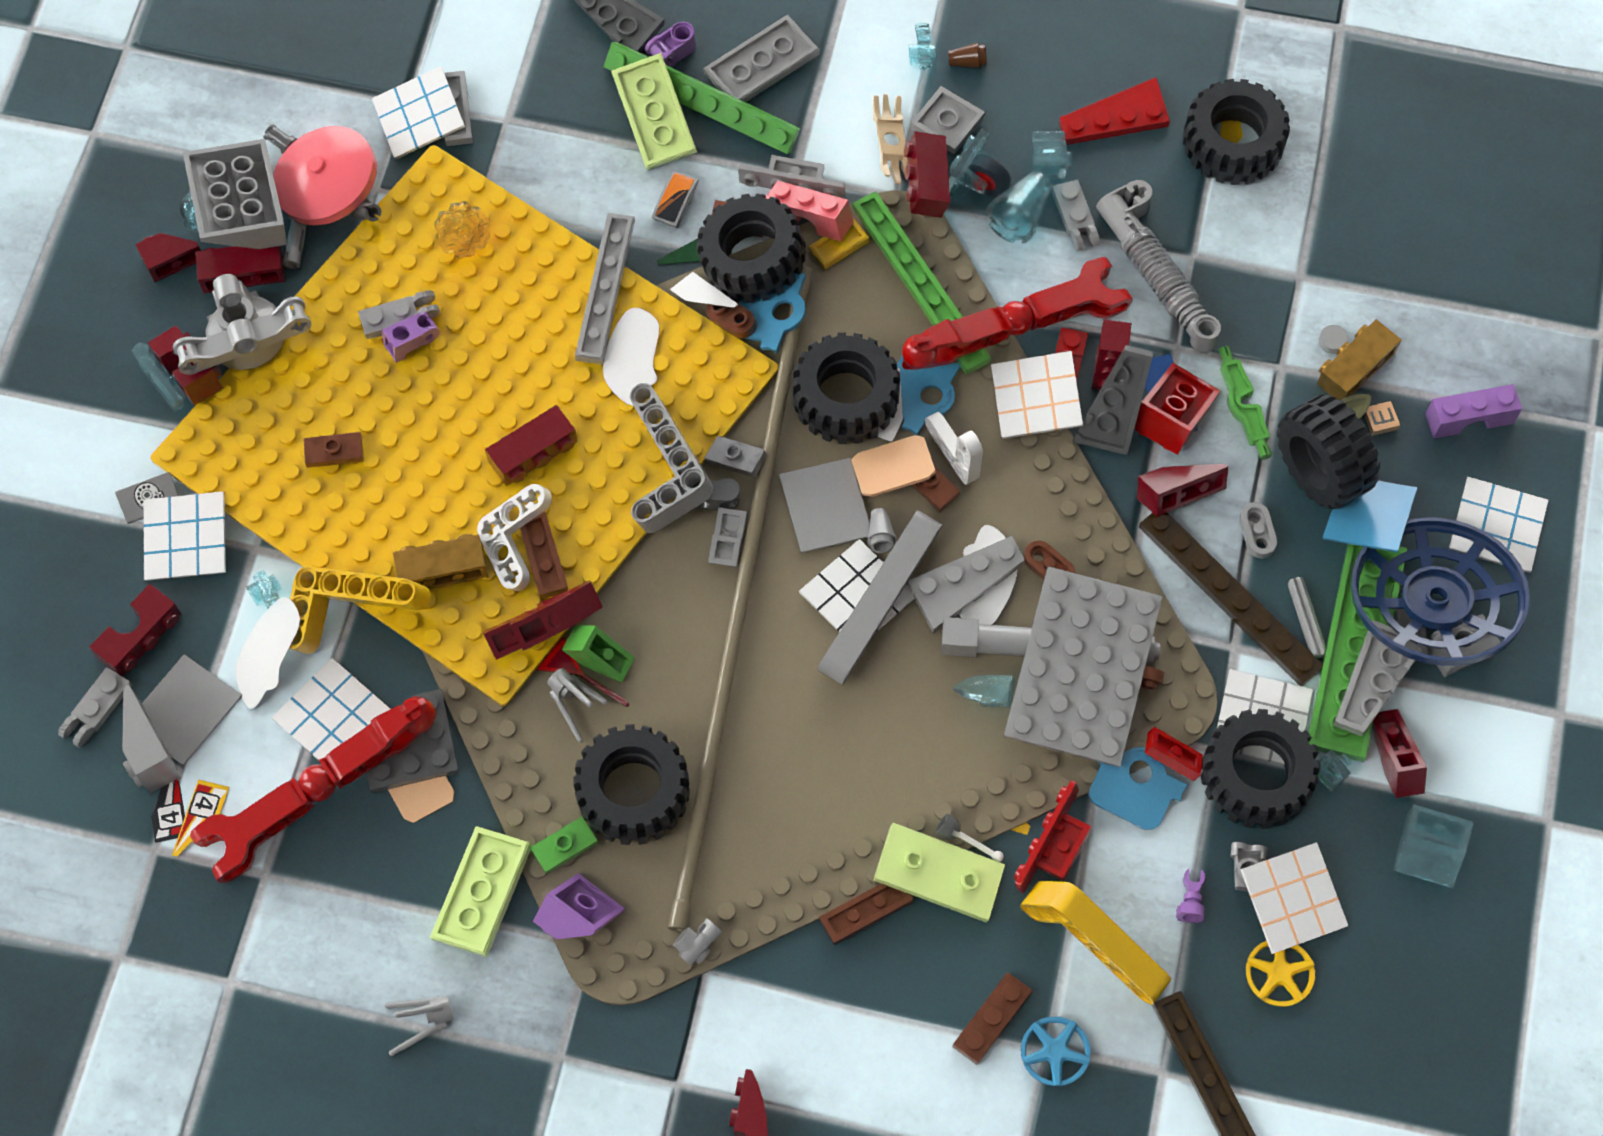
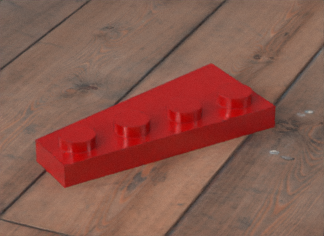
[1059,77,1170,145]

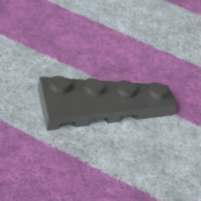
[574,0,665,53]
[1072,345,1154,455]

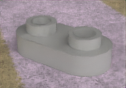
[1240,502,1277,559]

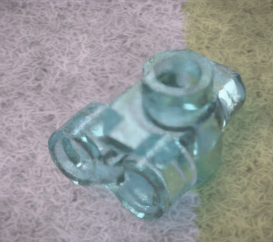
[908,22,936,70]
[246,570,282,609]

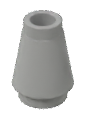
[867,508,896,553]

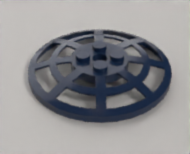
[1350,517,1530,666]

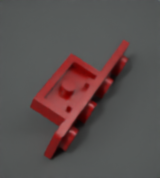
[1014,780,1092,893]

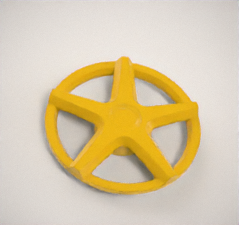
[1246,941,1315,1007]

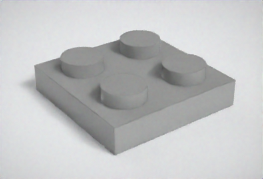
[910,86,985,155]

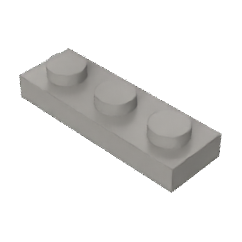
[445,70,473,146]

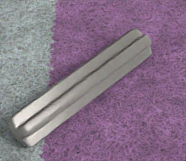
[1288,577,1326,659]

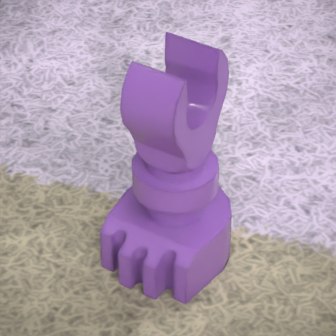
[1176,869,1205,923]

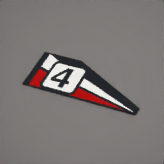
[151,779,185,843]

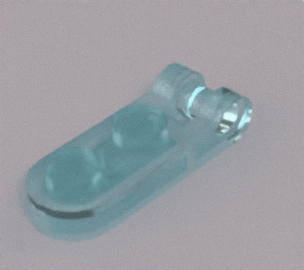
[133,343,186,412]

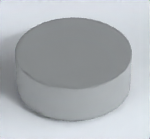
[1319,325,1348,354]

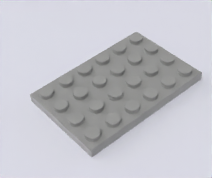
[1004,566,1163,768]

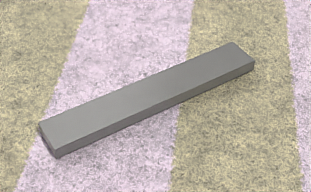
[575,213,635,365]

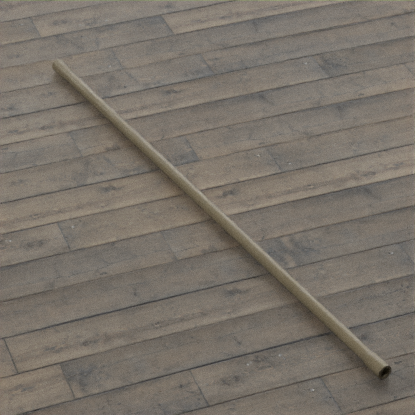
[668,266,813,932]

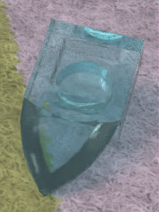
[953,675,1015,707]

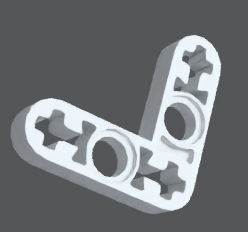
[925,412,983,485]
[477,484,552,591]

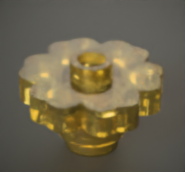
[434,201,490,258]

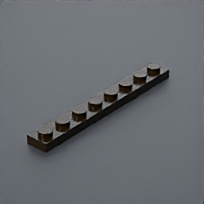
[1139,513,1323,686]

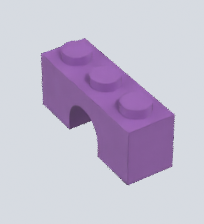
[1425,384,1522,439]

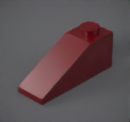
[1137,464,1229,517]
[1372,709,1427,798]

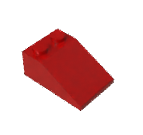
[1134,363,1220,455]

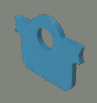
[737,273,806,353]
[897,356,961,436]
[1089,747,1188,830]

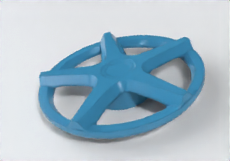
[1021,1017,1091,1086]

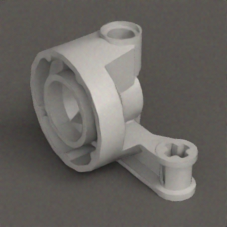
[173,274,312,375]

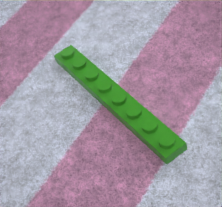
[603,42,800,154]
[852,191,991,375]

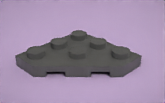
[367,689,459,794]

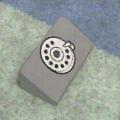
[115,472,179,524]

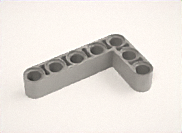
[630,383,713,533]

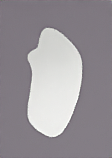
[603,308,659,406]
[959,525,1018,625]
[236,597,300,708]

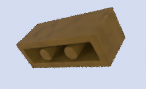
[1317,319,1402,400]
[393,534,488,593]

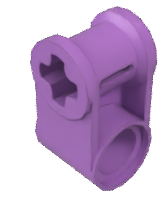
[645,22,696,68]

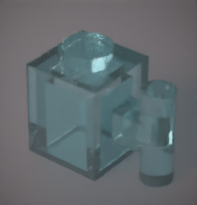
[1031,131,1072,178]

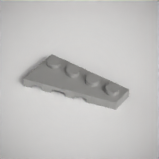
[908,536,1025,633]
[1333,620,1425,736]

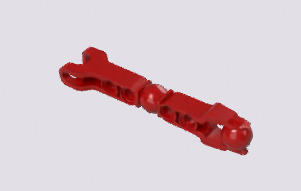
[901,257,1133,370]
[190,696,437,883]

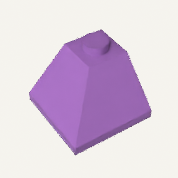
[533,873,625,939]

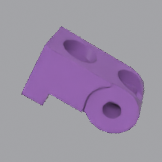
[382,312,440,363]

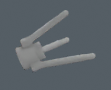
[547,668,607,743]
[385,996,453,1056]

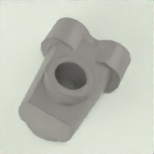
[1230,842,1268,892]
[673,918,722,966]

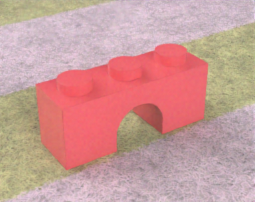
[766,180,854,241]

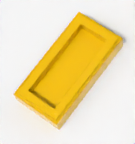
[809,218,870,270]

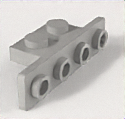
[738,155,846,199]

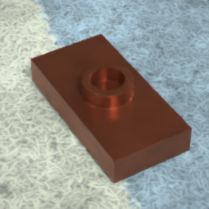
[304,432,364,468]
[911,466,960,513]

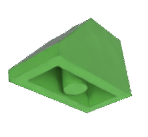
[562,625,635,682]

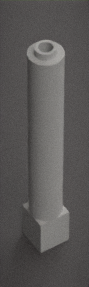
[941,617,1160,666]

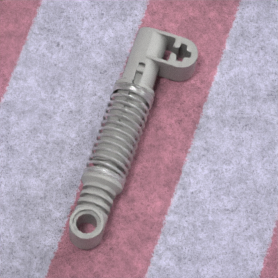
[1096,180,1221,352]

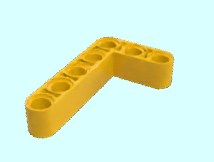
[289,566,430,654]
[1020,881,1171,1005]

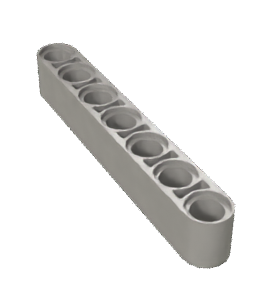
[817,510,943,685]

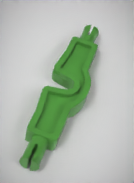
[1218,346,1272,460]

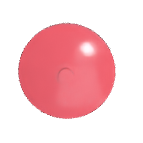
[273,126,377,225]

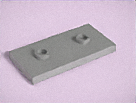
[703,14,820,102]

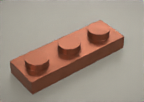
[520,511,568,599]
[819,884,914,946]
[952,972,1032,1065]

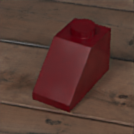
[135,233,201,283]

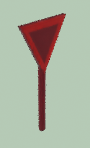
[536,637,629,707]

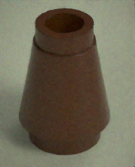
[948,42,987,69]

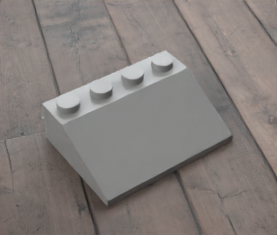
[183,139,287,249]

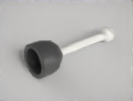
[935,813,1004,862]

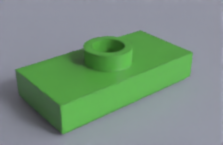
[530,817,598,875]

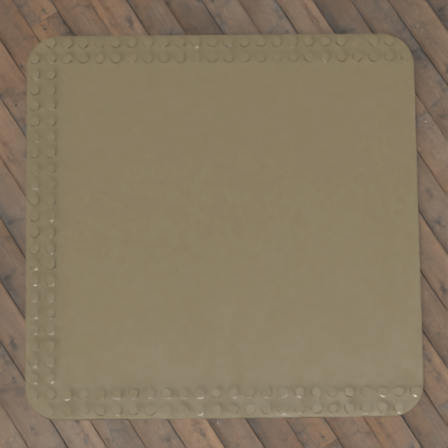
[423,190,1217,1006]

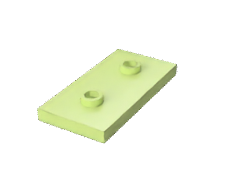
[611,53,697,170]
[873,823,1005,922]
[430,826,532,957]

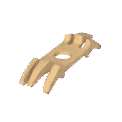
[873,94,907,184]

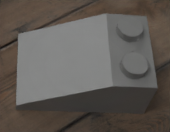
[122,685,182,794]

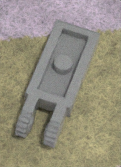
[1052,180,1100,251]
[358,290,440,339]
[58,667,132,748]

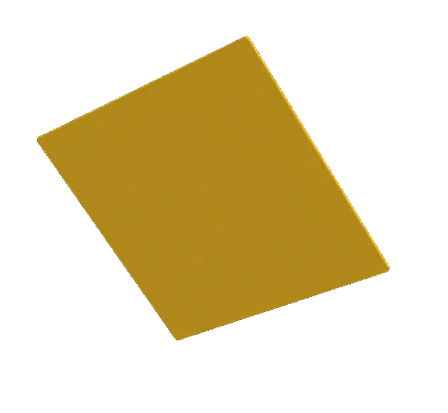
[150,145,778,706]

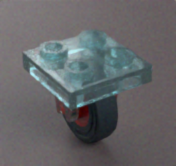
[948,128,1011,198]

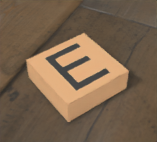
[1364,401,1400,436]

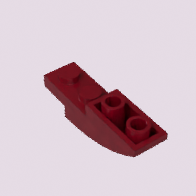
[483,580,603,660]
[729,1069,768,1136]

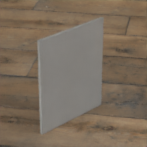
[779,458,870,553]
[142,654,242,766]

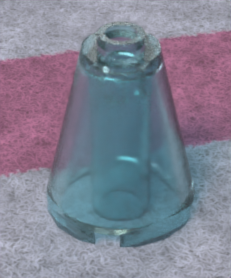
[985,171,1052,243]

